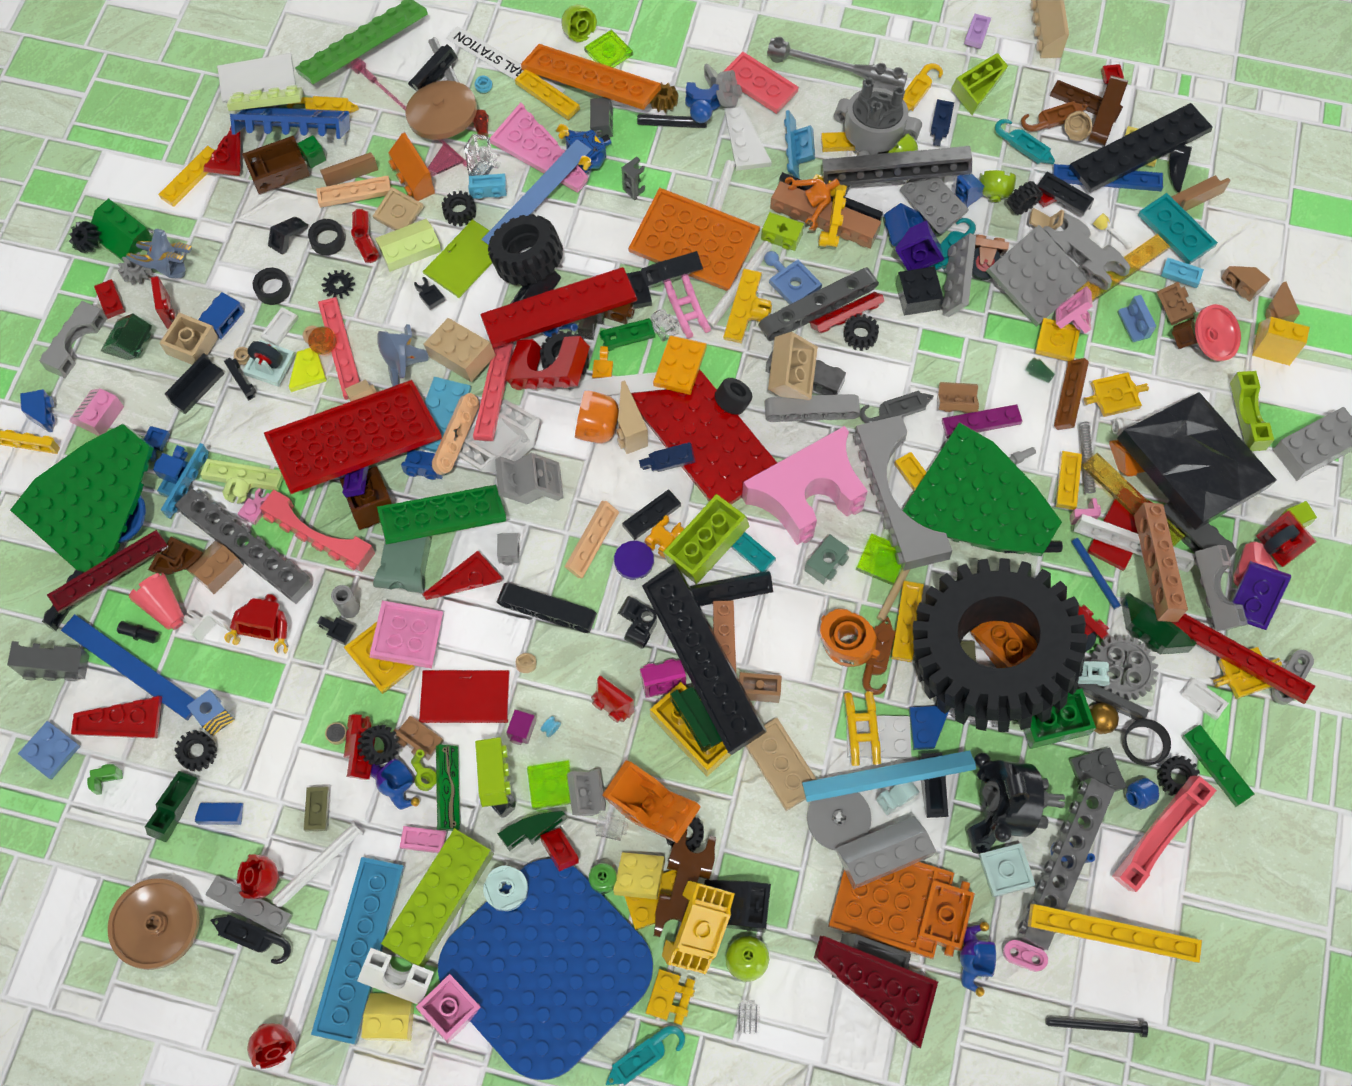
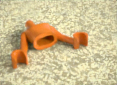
[785,177,840,231]

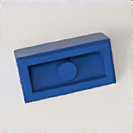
[195,803,243,825]

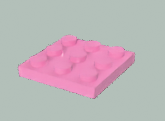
[370,600,443,669]

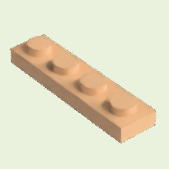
[316,176,391,208]
[564,501,619,578]

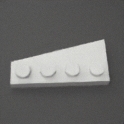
[725,106,772,171]

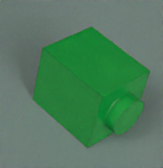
[297,135,326,168]

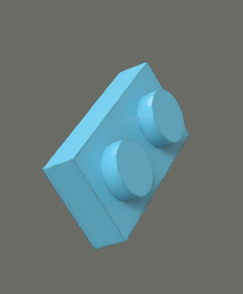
[1161,258,1204,288]

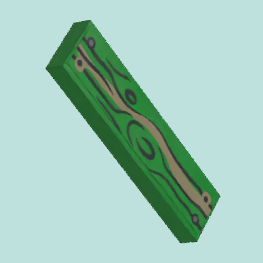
[436,744,460,831]

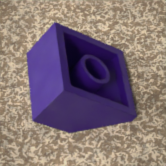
[895,220,945,270]

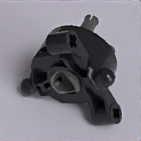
[967,752,1065,854]

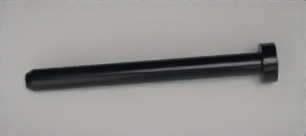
[1045,1017,1148,1038]

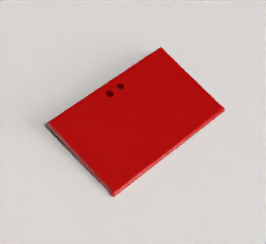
[418,670,510,723]

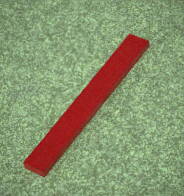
[1172,614,1315,704]

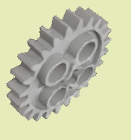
[1090,635,1159,700]

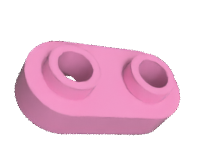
[1003,940,1048,972]

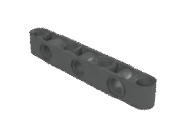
[758,267,879,341]

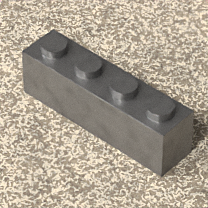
[765,350,846,395]

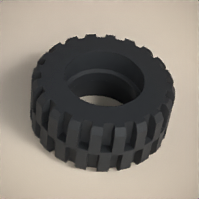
[488,214,563,286]

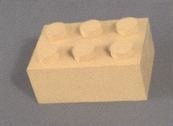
[423,318,496,382]

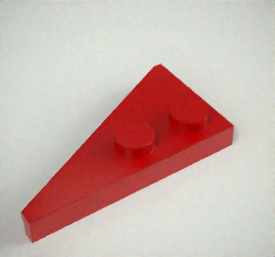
[203,127,240,176]
[422,551,503,600]

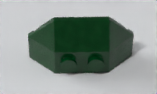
[1121,592,1197,655]

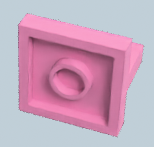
[1056,286,1093,334]

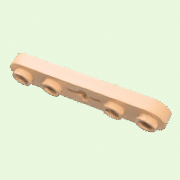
[432,393,479,475]

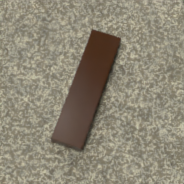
[1050,80,1123,123]

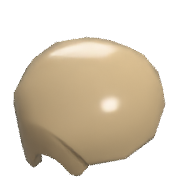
[1064,111,1092,141]

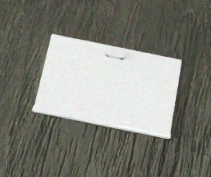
[217,53,296,103]

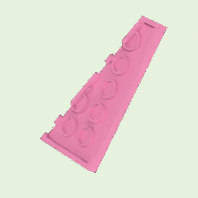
[489,102,588,193]

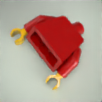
[224,594,288,654]

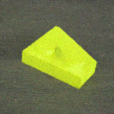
[289,346,327,392]

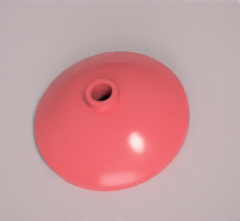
[1195,304,1241,361]

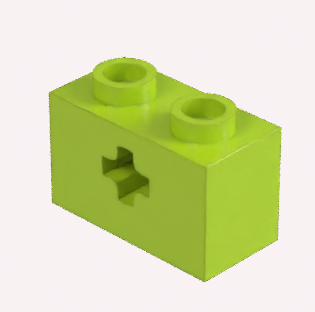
[761,212,804,251]

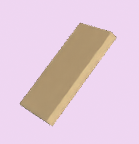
[745,718,817,811]

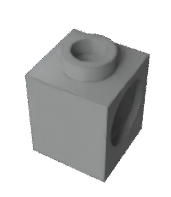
[497,533,519,566]

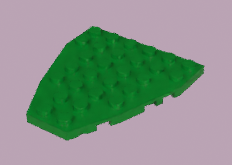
[10,423,154,573]
[902,423,1062,556]

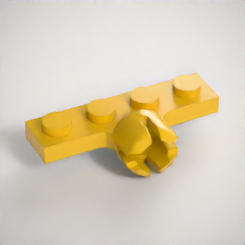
[723,269,772,344]

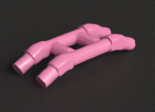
[664,275,711,338]

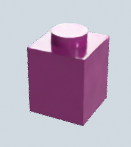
[506,710,536,745]

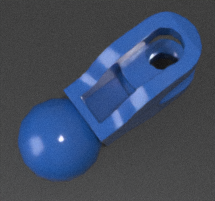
[685,82,720,123]

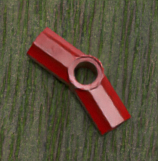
[351,209,380,263]

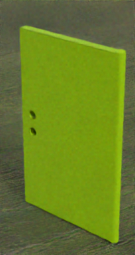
[422,219,492,298]

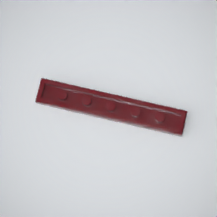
[47,529,168,613]

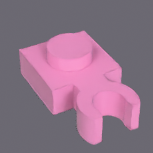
[237,488,270,526]

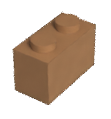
[739,672,782,703]

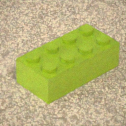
[663,494,750,584]

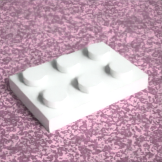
[846,716,911,759]

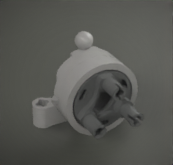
[834,78,922,156]

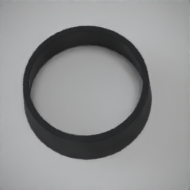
[1123,719,1171,766]

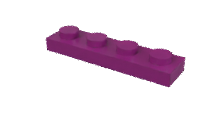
[941,404,1023,438]

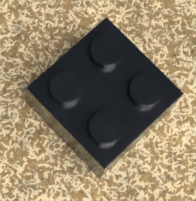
[895,266,944,316]

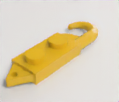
[903,63,943,111]
[287,96,359,114]

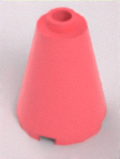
[129,573,184,630]

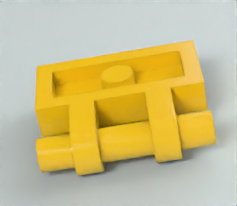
[646,969,695,1025]

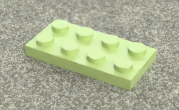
[227,85,303,111]

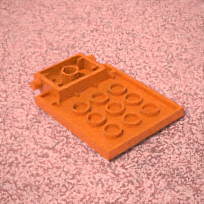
[828,862,975,960]

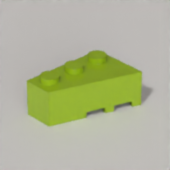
[951,53,1008,116]
[475,737,511,807]

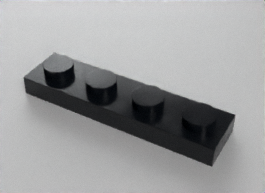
[690,571,773,606]

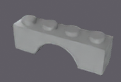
[39,301,107,378]
[1195,545,1248,631]

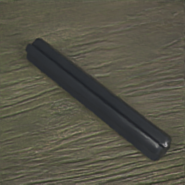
[637,114,707,128]

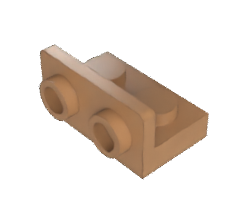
[1156,282,1196,325]
[394,716,444,761]

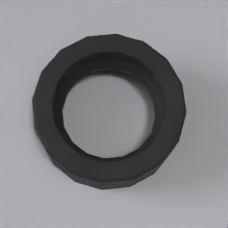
[308,219,345,256]
[252,267,291,305]

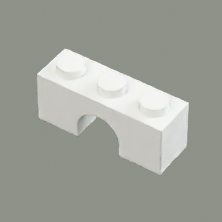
[357,948,434,1004]

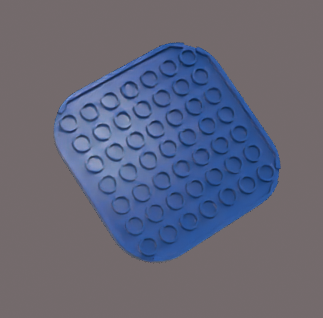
[438,859,653,1080]

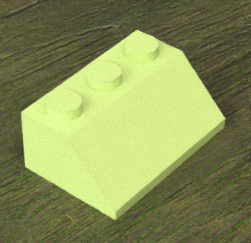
[375,219,441,272]

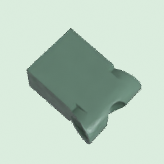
[373,536,431,593]

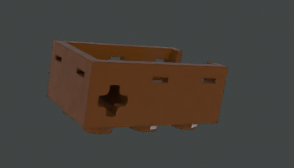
[242,135,310,194]

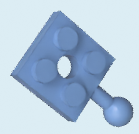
[764,251,822,305]

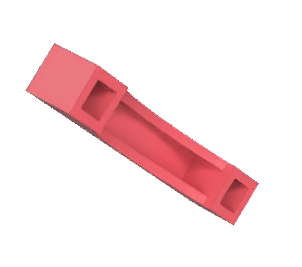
[260,489,375,572]
[1112,776,1217,892]

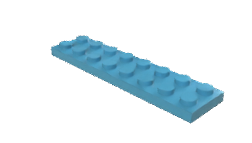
[311,857,405,1045]

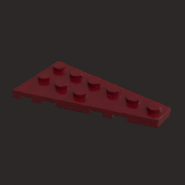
[814,936,938,1049]

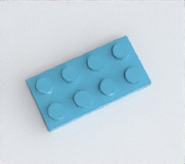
[418,377,471,453]

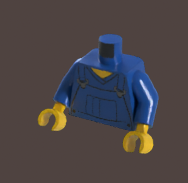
[556,124,611,173]

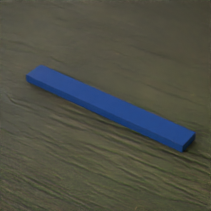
[61,614,195,721]

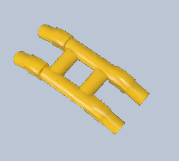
[844,691,881,766]

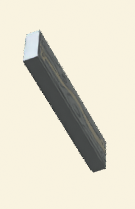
[1077,684,1149,721]

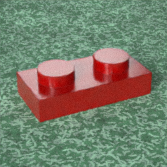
[94,279,125,319]
[540,828,579,871]

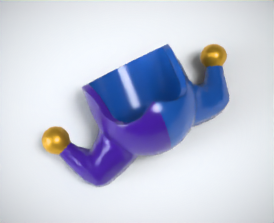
[370,750,420,810]
[960,922,996,997]

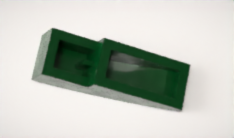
[145,771,198,842]
[497,811,567,851]

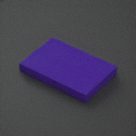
[1231,561,1291,630]

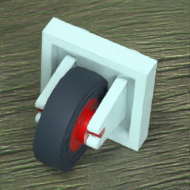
[243,340,296,387]

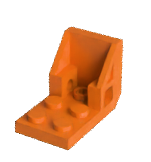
[602,760,701,843]

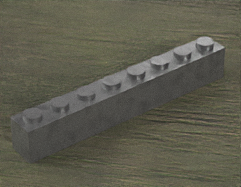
[822,146,972,185]

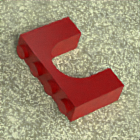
[505,336,590,390]

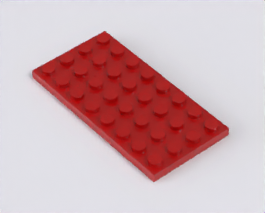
[631,369,777,505]
[264,380,442,494]

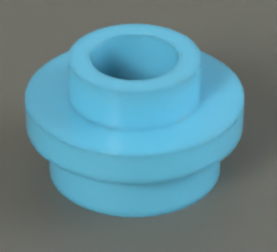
[475,75,492,93]

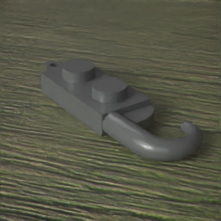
[860,390,934,423]

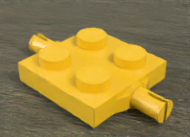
[1083,372,1149,417]
[1213,647,1282,699]

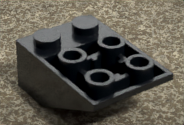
[704,880,771,933]

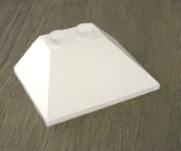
[458,399,540,472]

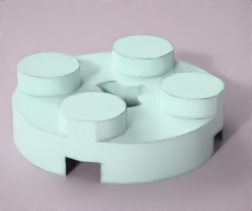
[483,865,528,911]

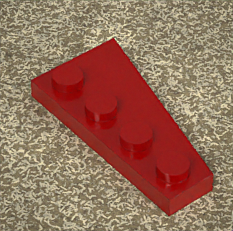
[71,696,162,739]

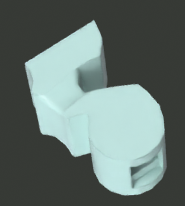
[876,782,920,816]

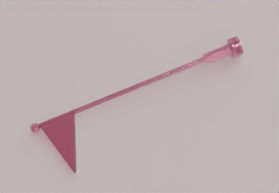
[350,58,470,177]

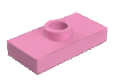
[400,826,447,853]

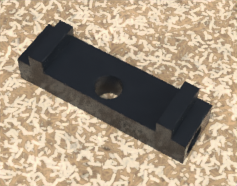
[224,358,257,401]

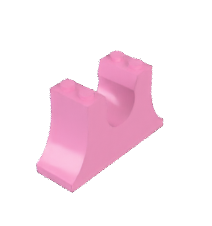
[742,426,868,545]

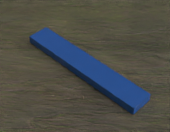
[1052,164,1163,192]

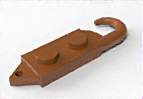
[1021,101,1088,132]
[862,617,895,695]

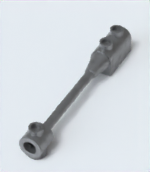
[767,37,908,92]

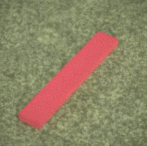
[318,297,360,400]
[473,342,515,441]

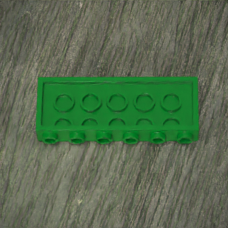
[377,484,506,545]

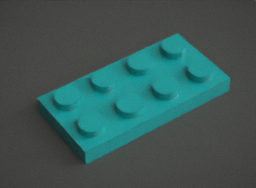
[1138,193,1218,264]

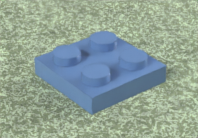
[18,721,81,780]

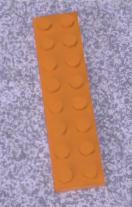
[521,44,661,110]

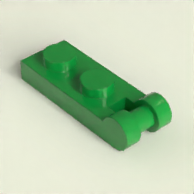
[599,318,655,351]

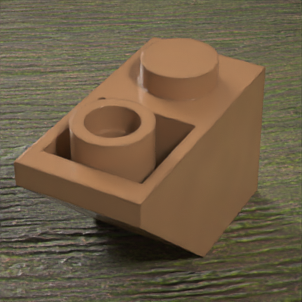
[1221,266,1270,302]

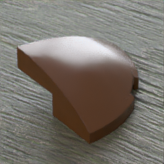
[148,537,203,575]

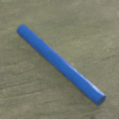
[1071,538,1121,610]

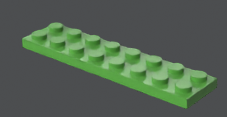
[295,0,428,85]

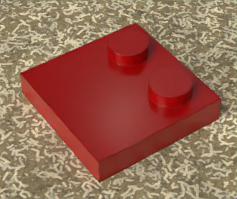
[151,276,176,329]

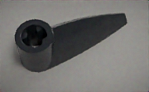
[1169,145,1192,192]

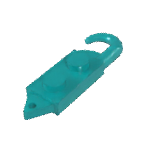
[995,119,1055,164]
[930,218,976,270]
[606,1026,685,1086]

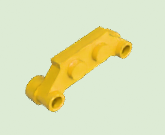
[818,181,847,247]

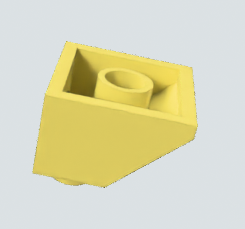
[361,993,414,1041]

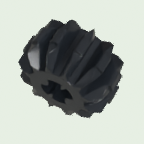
[69,221,102,253]

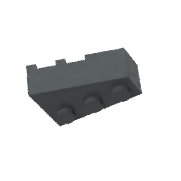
[7,641,89,681]

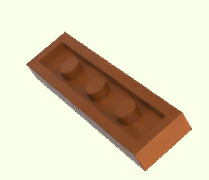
[1054,358,1089,430]

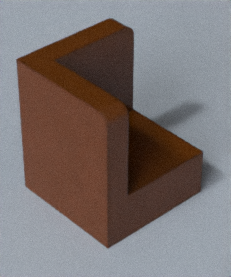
[1172,319,1197,349]

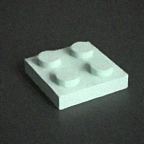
[979,843,1036,898]

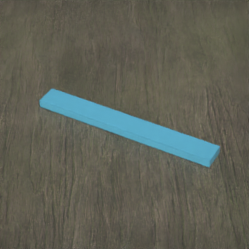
[802,750,976,802]

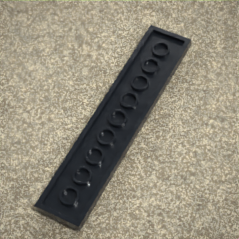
[642,563,767,755]

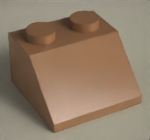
[186,541,243,594]

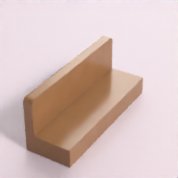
[320,152,378,187]
[1171,175,1231,211]

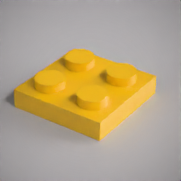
[1035,318,1080,361]

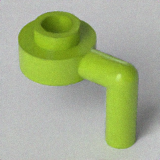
[411,749,436,791]

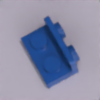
[401,450,443,480]

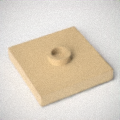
[373,187,424,230]

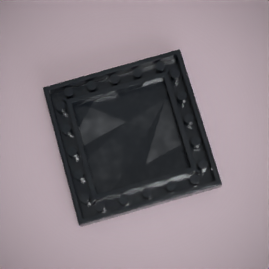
[1117,392,1277,530]

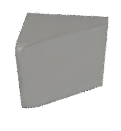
[704,63,718,88]

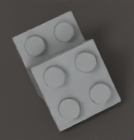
[495,453,563,504]

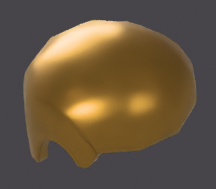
[1089,703,1119,735]

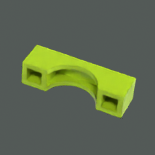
[1230,370,1274,451]

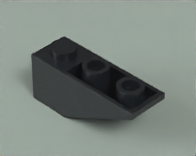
[641,251,703,288]

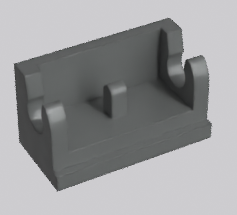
[590,97,613,137]
[621,156,645,201]

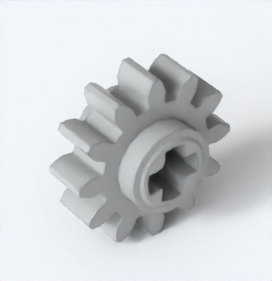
[118,252,153,285]

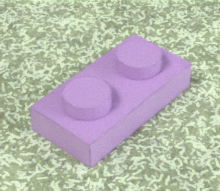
[964,13,991,49]

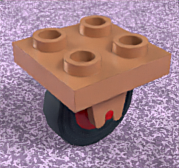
[972,235,1010,280]

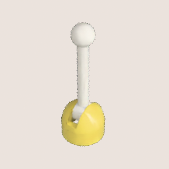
[1093,213,1132,249]

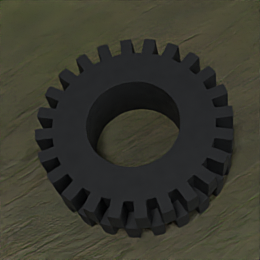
[913,558,1087,732]

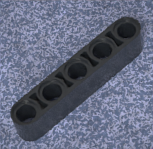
[496,583,597,633]

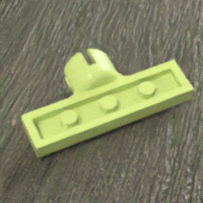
[200,459,283,504]

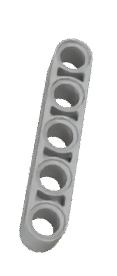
[764,394,860,422]

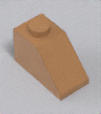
[1265,281,1300,323]

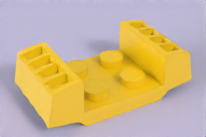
[662,881,735,974]

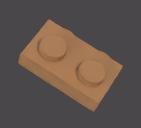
[937,382,979,413]

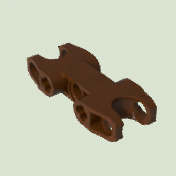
[653,829,716,938]

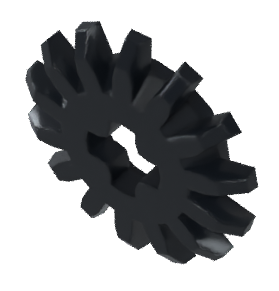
[321,270,355,299]

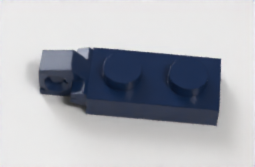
[931,99,955,146]
[639,442,696,472]

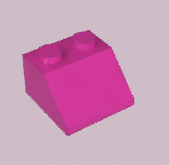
[640,659,686,698]

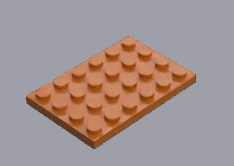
[628,187,760,291]

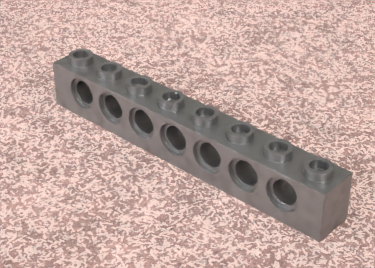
[175,488,313,604]
[1017,778,1115,950]

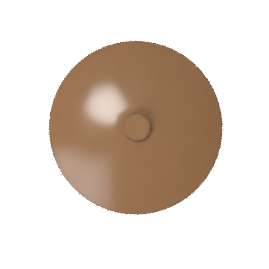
[405,80,477,140]
[108,878,199,970]

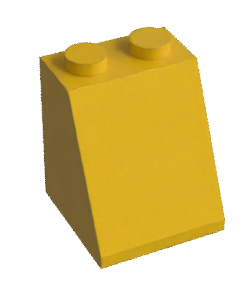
[1252,317,1310,366]

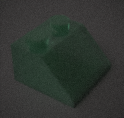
[101,313,152,360]

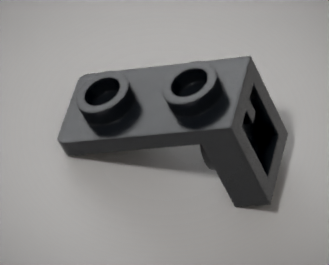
[268,217,308,254]

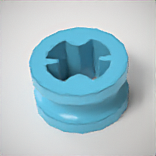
[540,716,561,737]

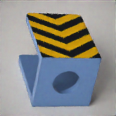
[187,689,235,736]

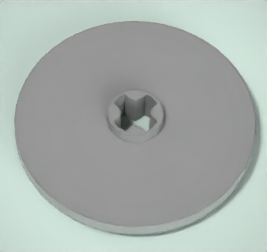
[807,792,871,851]

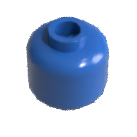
[1126,778,1159,810]

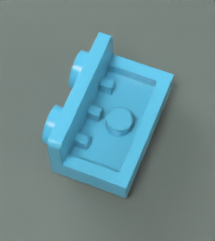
[468,174,507,199]

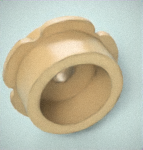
[233,347,250,365]

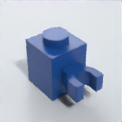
[153,445,188,484]

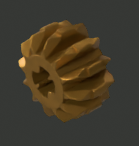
[650,82,678,113]

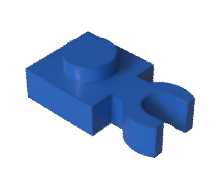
[144,426,170,462]

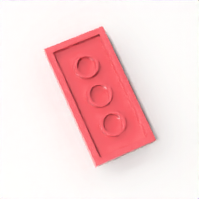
[724,52,799,114]

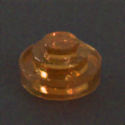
[308,326,337,355]

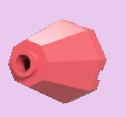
[1233,542,1278,587]

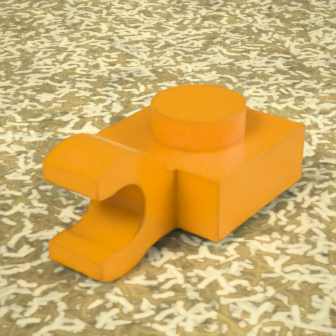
[592,346,613,379]

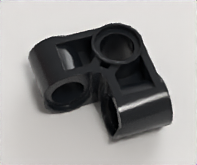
[617,596,657,649]

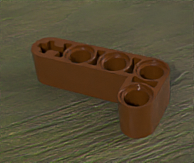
[1088,75,1129,146]

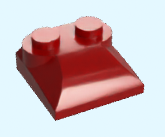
[591,676,635,723]

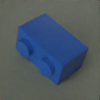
[198,292,244,340]

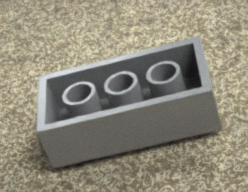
[1273,406,1352,481]

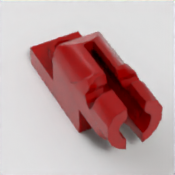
[343,714,376,780]

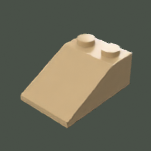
[616,381,648,454]

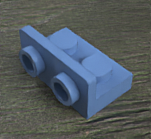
[1118,295,1156,342]

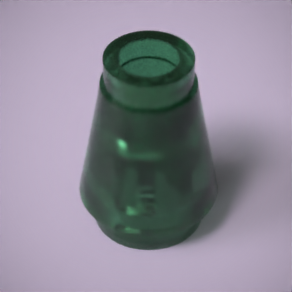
[1025,357,1055,383]

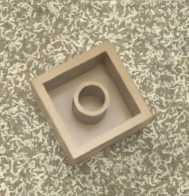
[160,313,218,365]

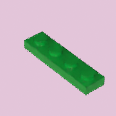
[1181,725,1255,807]

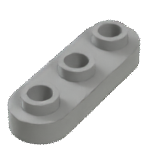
[1272,650,1314,705]

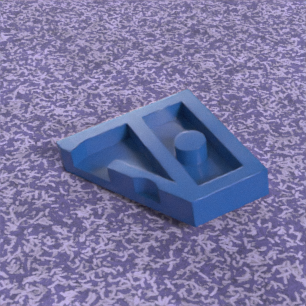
[909,706,949,750]

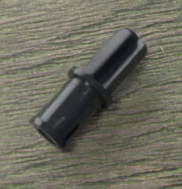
[117,621,159,644]

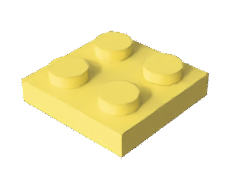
[613,852,665,899]

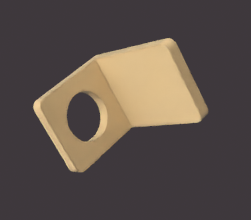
[1029,208,1064,230]

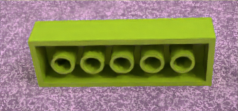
[381,828,494,968]

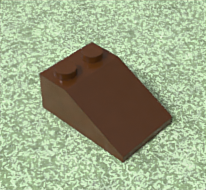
[340,466,392,530]

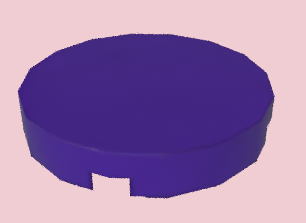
[614,541,654,580]

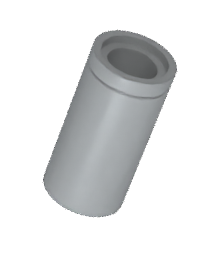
[331,585,360,618]

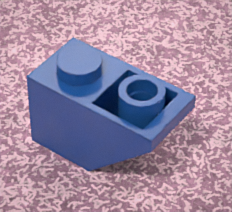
[955,174,985,208]
[20,389,55,433]

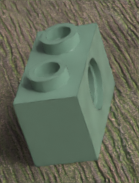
[804,534,849,585]

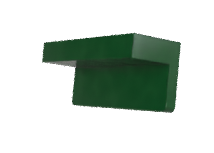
[670,687,722,753]

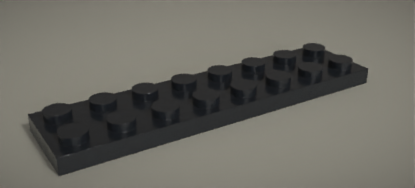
[1069,103,1213,193]

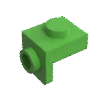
[87,764,123,795]

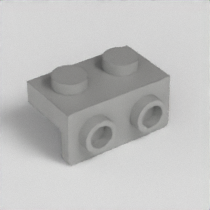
[567,769,606,816]

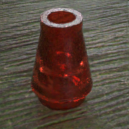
[472,110,489,138]

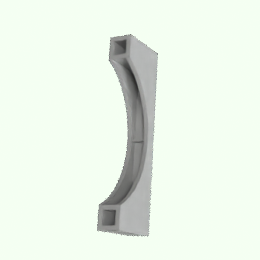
[853,415,952,571]

